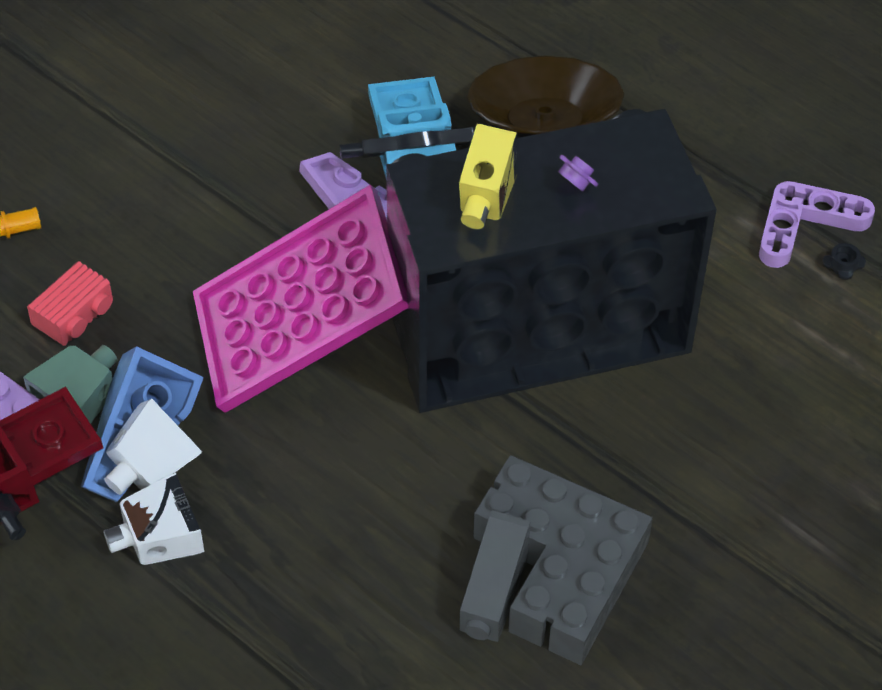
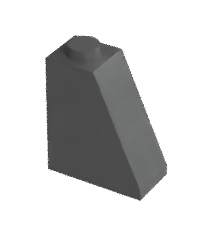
[460,510,530,642]

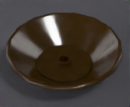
[467,56,625,138]

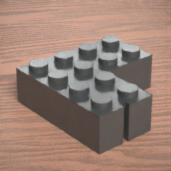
[474,455,653,665]

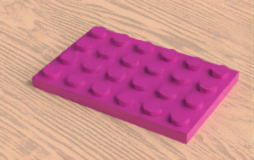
[193,185,408,413]

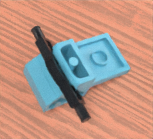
[339,77,494,177]

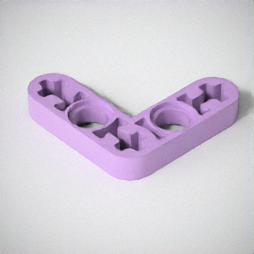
[759,181,875,268]

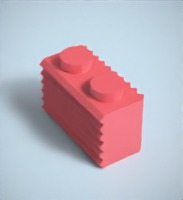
[27,261,113,346]

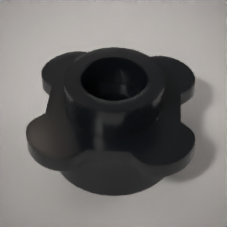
[822,243,866,280]

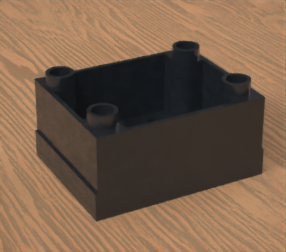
[386,109,717,413]

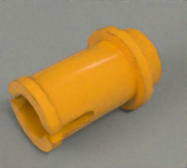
[0,207,41,239]

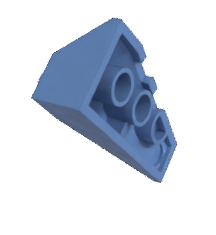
[81,346,204,502]

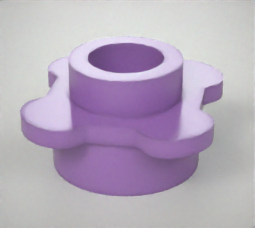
[558,154,598,192]

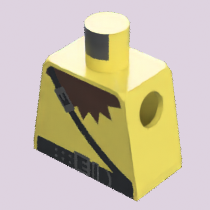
[459,123,517,229]

